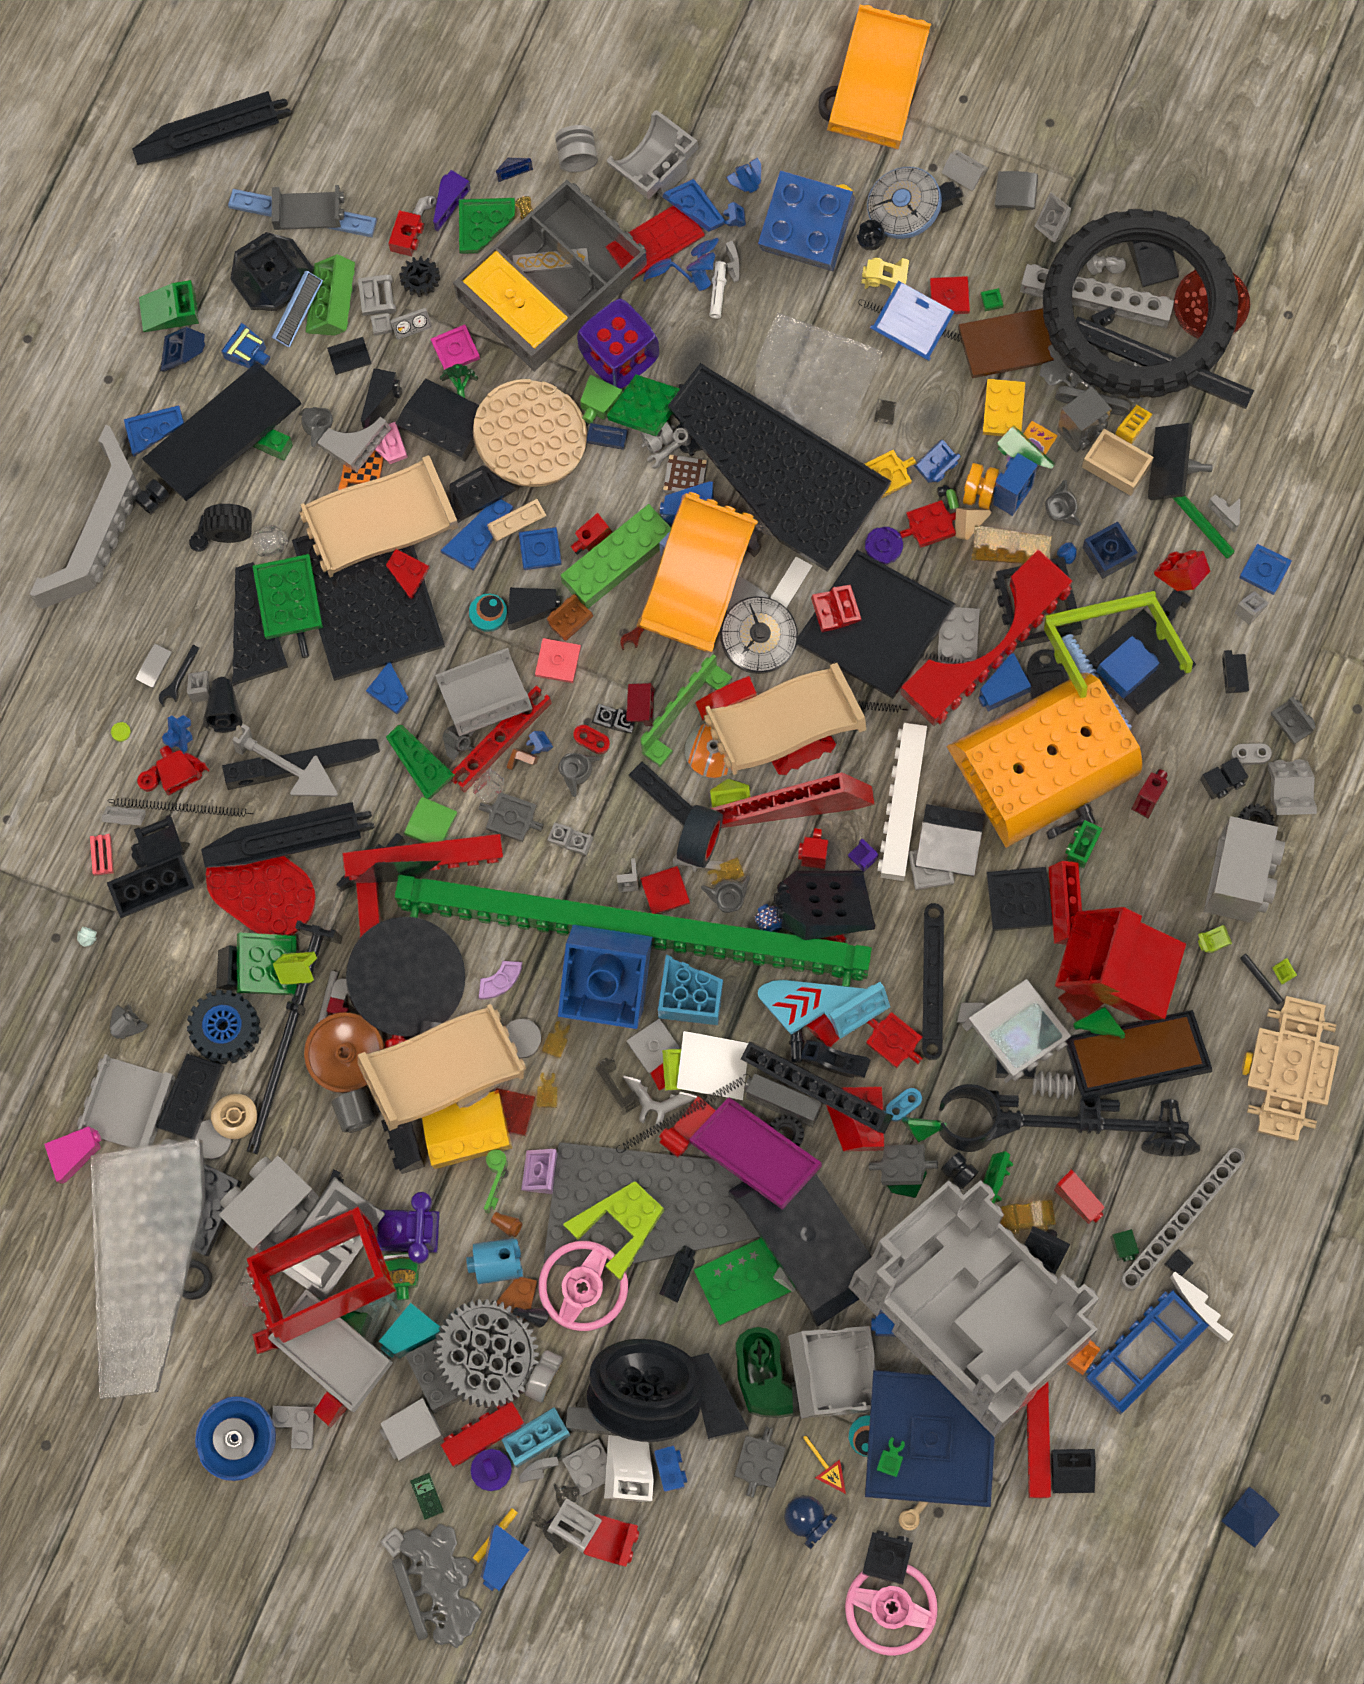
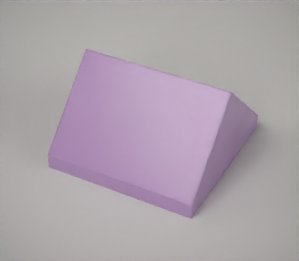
[521,1149,557,1194]

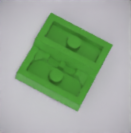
[404,797,457,843]

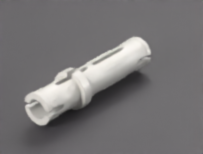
[709,261,727,319]

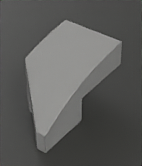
[726,241,739,283]
[519,1457,559,1483]

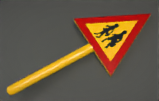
[803,1436,846,1494]

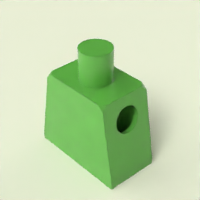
[580,375,622,423]

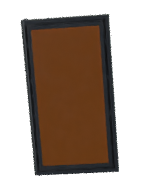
[1066,1010,1212,1100]

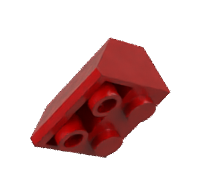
[1154,550,1211,591]

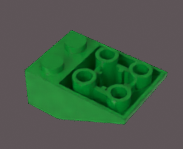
[139,280,199,332]

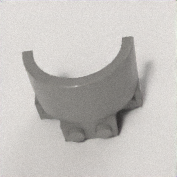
[607,110,699,200]

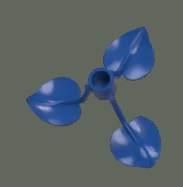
[643,237,719,291]

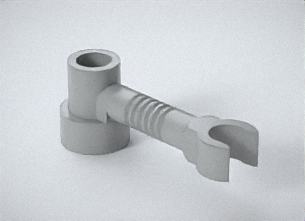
[647,428,691,469]

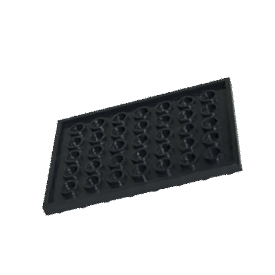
[292,535,445,681]

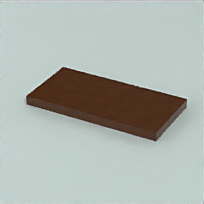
[958,308,1054,378]

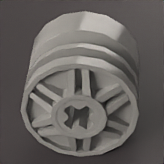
[555,125,598,172]

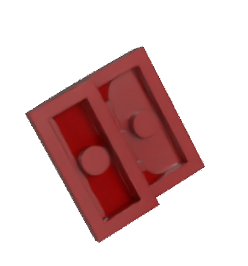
[811,585,861,632]

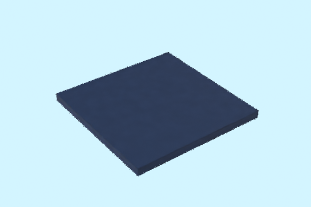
[865,1370,995,1507]

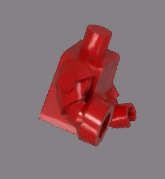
[137,745,210,796]

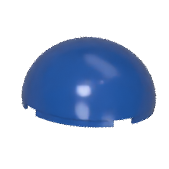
[195,1397,276,1481]

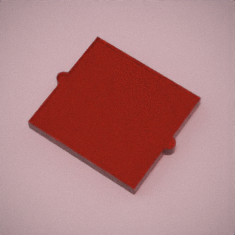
[1058,992,1105,1022]

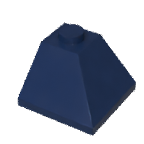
[160,327,205,372]
[1221,1487,1280,1548]

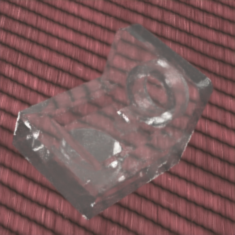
[240,1274,260,1307]

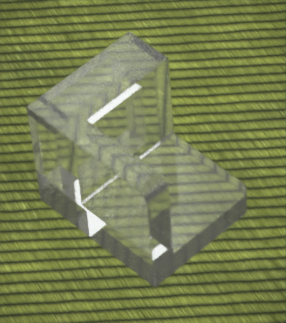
[473,768,505,803]

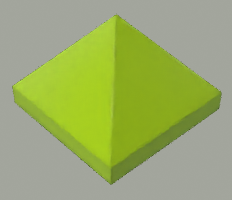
[1272,958,1297,985]

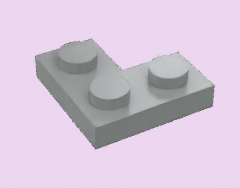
[272,1406,315,1449]

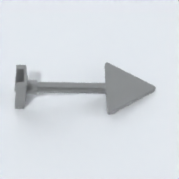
[232,724,338,797]

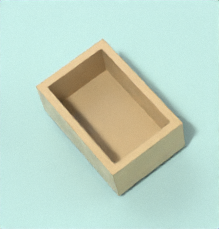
[1082,429,1154,496]

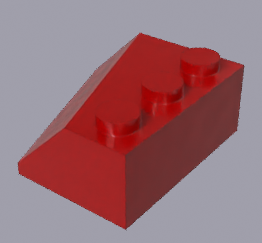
[826,1087,884,1152]

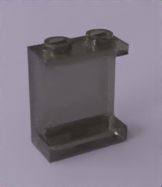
[596,1058,640,1115]

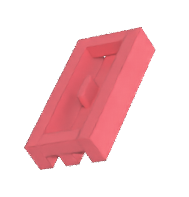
[90,834,114,876]

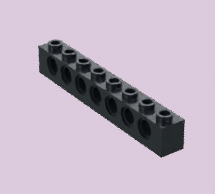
[741,1041,894,1134]

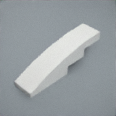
[1170,1272,1233,1343]

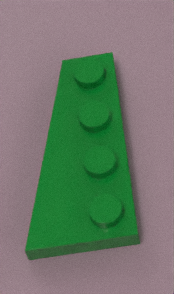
[386,725,455,799]

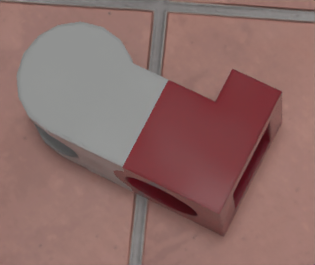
[326,979,350,1015]

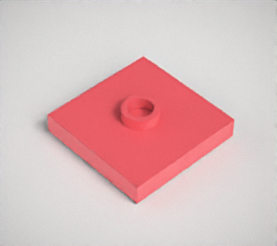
[535,638,581,683]

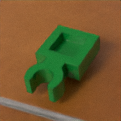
[877,1437,905,1478]

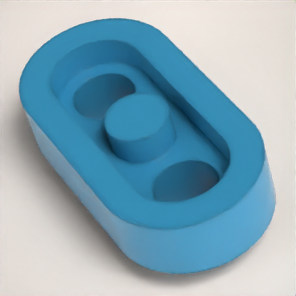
[886,1088,922,1122]

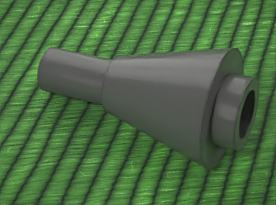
[1187,459,1213,474]

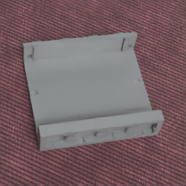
[435,648,532,736]
[77,1054,176,1154]

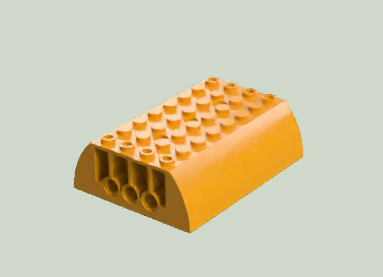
[946,672,1142,848]

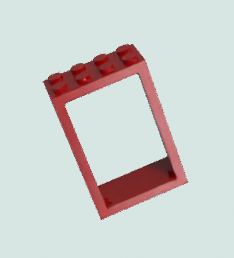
[246,1207,396,1343]

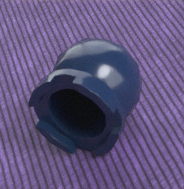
[784,1495,838,1550]

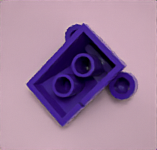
[377,1192,440,1264]

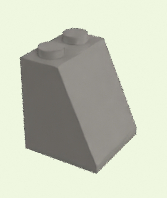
[380,1398,444,1462]

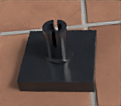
[1024,1226,1070,1274]

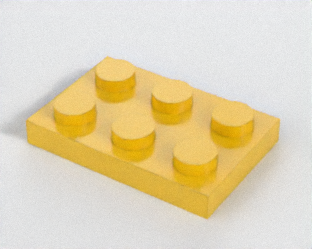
[982,379,1025,436]

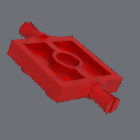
[899,500,956,548]
[866,1012,923,1069]

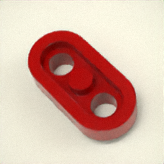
[573,725,610,754]

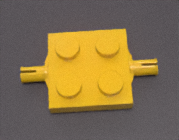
[865,450,916,499]

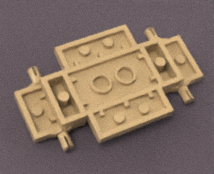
[1247,996,1339,1142]

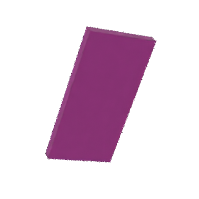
[689,1097,822,1210]

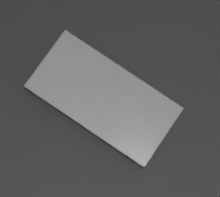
[268,1289,393,1413]

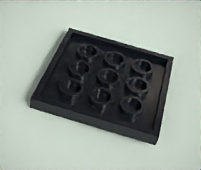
[1086,608,1196,715]

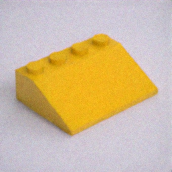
[422,1090,513,1169]

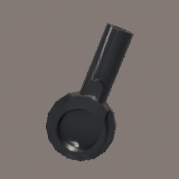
[189,515,208,552]

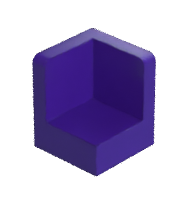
[848,839,879,872]

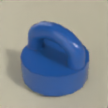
[1057,542,1077,564]

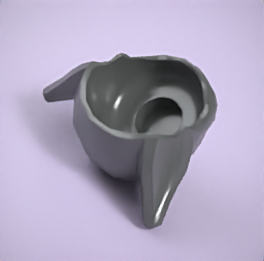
[299,407,333,447]
[1045,480,1082,526]
[558,753,600,797]
[701,875,750,913]

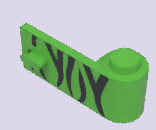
[484,1149,508,1214]

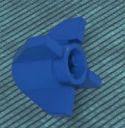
[726,158,761,193]

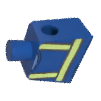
[221,323,270,368]

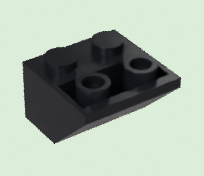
[1051,1449,1096,1494]

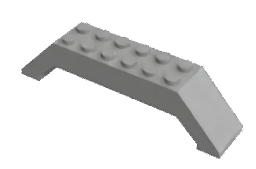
[30,425,140,609]

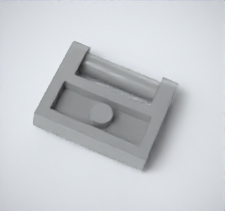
[358,275,396,316]
[547,1498,602,1553]

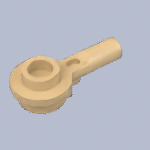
[899,1502,928,1531]

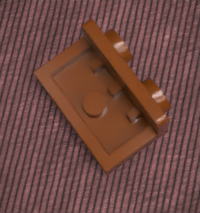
[547,594,593,642]

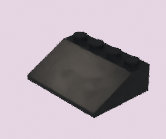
[395,378,479,462]

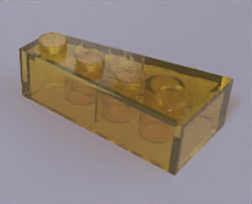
[971,525,1051,564]

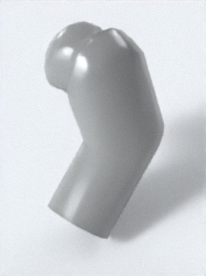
[413,196,437,216]

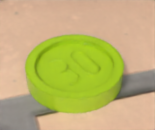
[111,722,131,742]

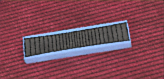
[272,271,323,347]

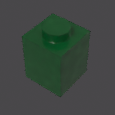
[1110,1229,1139,1263]

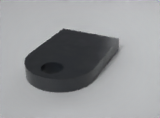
[1027,649,1068,700]

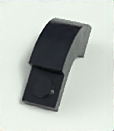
[800,1040,871,1078]

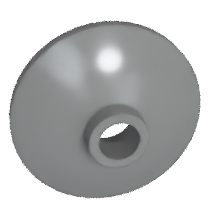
[213,1418,254,1460]

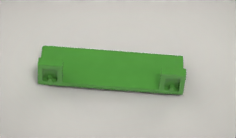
[640,654,732,768]

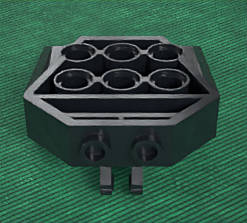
[774,871,876,940]

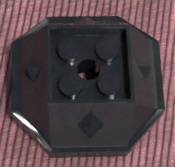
[230,232,314,311]

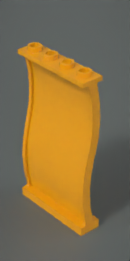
[827,5,931,149]
[637,492,758,653]

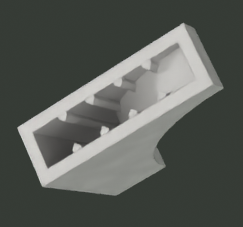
[317,417,392,473]

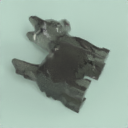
[532,1483,583,1554]

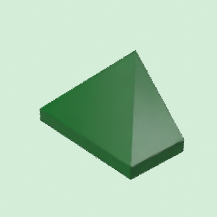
[902,1117,947,1143]

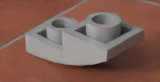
[136,643,172,688]
[547,822,593,856]

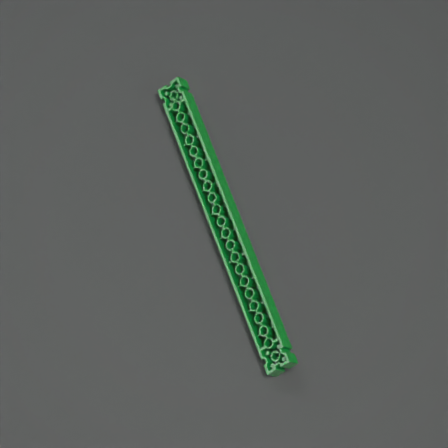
[394,875,872,987]

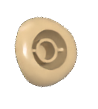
[211,1094,257,1139]

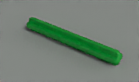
[1173,496,1235,559]

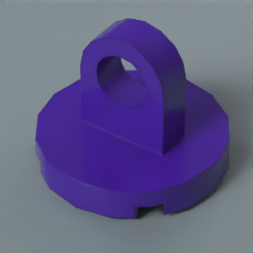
[470,1449,512,1491]

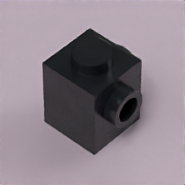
[939,181,964,213]

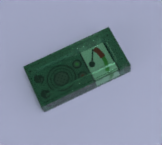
[410,1473,444,1520]

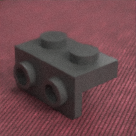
[1270,696,1315,745]

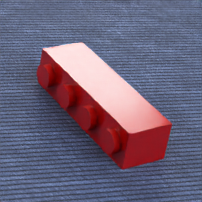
[1048,861,1082,945]
[441,1402,526,1468]

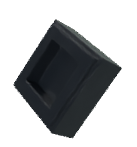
[1164,1249,1194,1276]

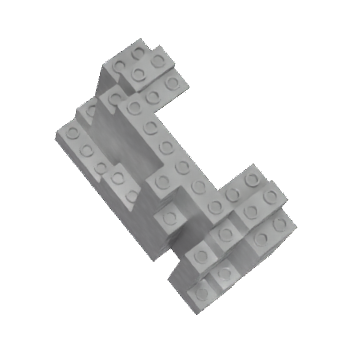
[849,1180,1099,1437]

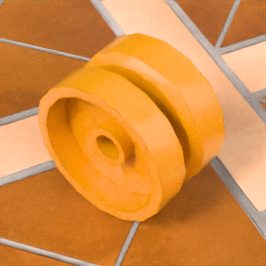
[963,463,1000,510]

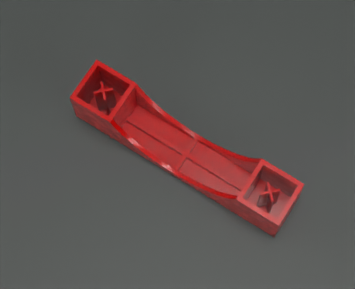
[900,549,1073,726]

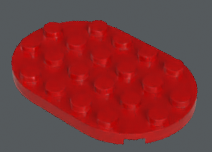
[206,856,316,936]

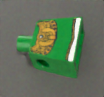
[383,1253,420,1301]

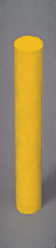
[472,1508,518,1563]

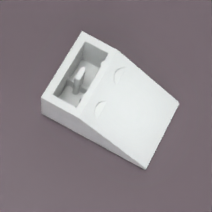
[604,1435,653,1502]

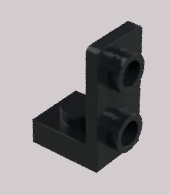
[1090,307,1115,354]

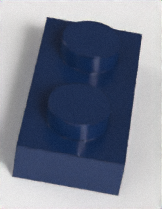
[586,423,628,450]

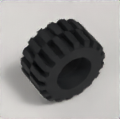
[203,504,252,543]

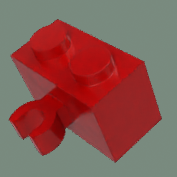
[798,828,828,869]

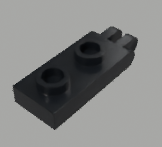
[659,1245,695,1303]

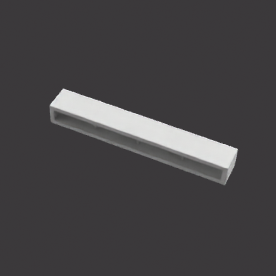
[877,723,927,881]

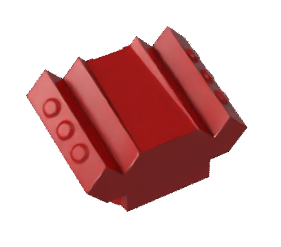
[771,735,836,775]

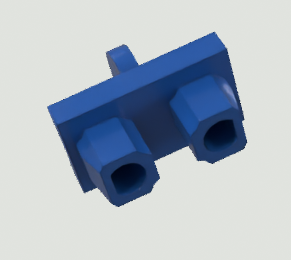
[162,715,193,753]

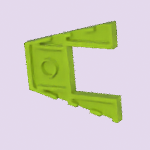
[563,1181,664,1281]

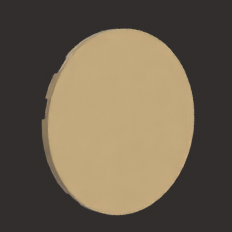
[473,379,587,487]

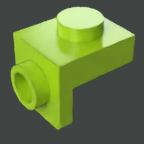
[1198,925,1232,953]

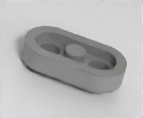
[1231,744,1272,765]

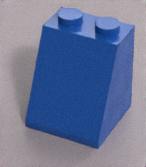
[660,481,714,527]

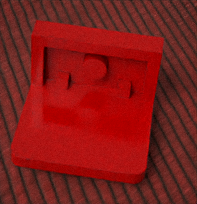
[583,1514,639,1567]

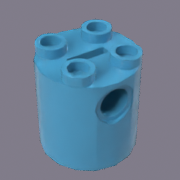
[466,1238,523,1284]

